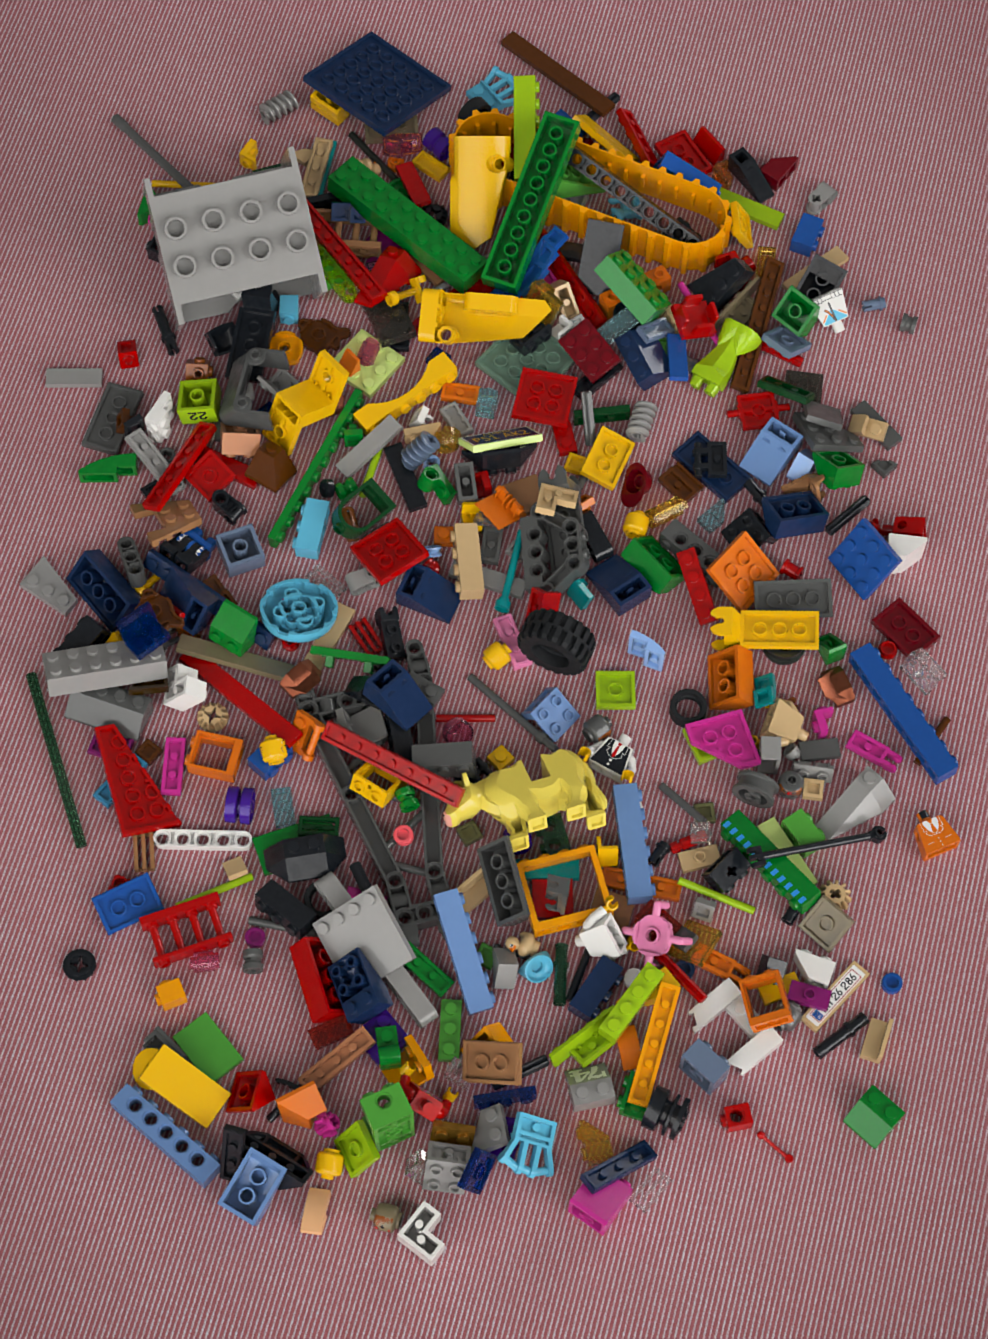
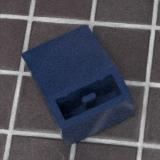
[585,554,652,617]
[396,564,461,624]
[159,566,219,636]
[362,659,433,731]
[328,947,393,1024]

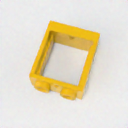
[349,762,407,808]

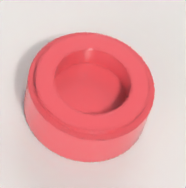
[393,825,414,846]

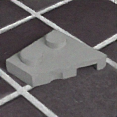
[471,1103,510,1155]

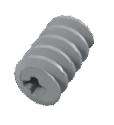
[259,90,299,125]
[625,401,658,443]

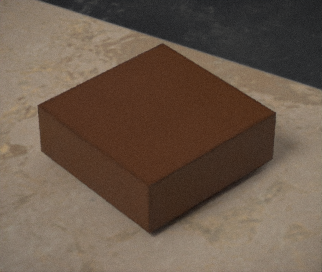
[134,738,163,766]

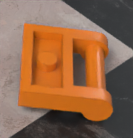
[292,709,325,762]

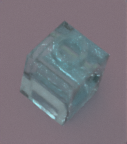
[476,388,498,419]

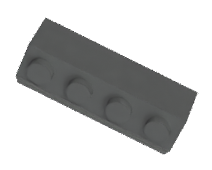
[64,687,153,742]
[477,835,530,927]

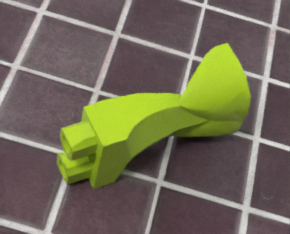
[690,318,762,398]

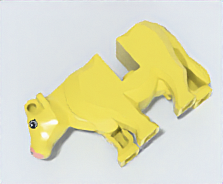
[443,749,608,853]

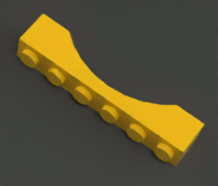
[353,352,458,436]

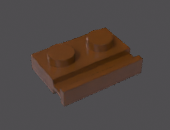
[658,462,704,505]

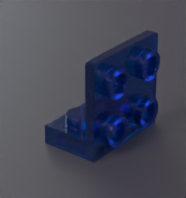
[116,601,171,661]

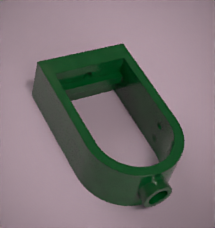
[332,477,397,539]

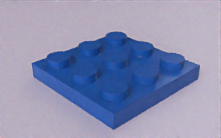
[828,518,903,600]

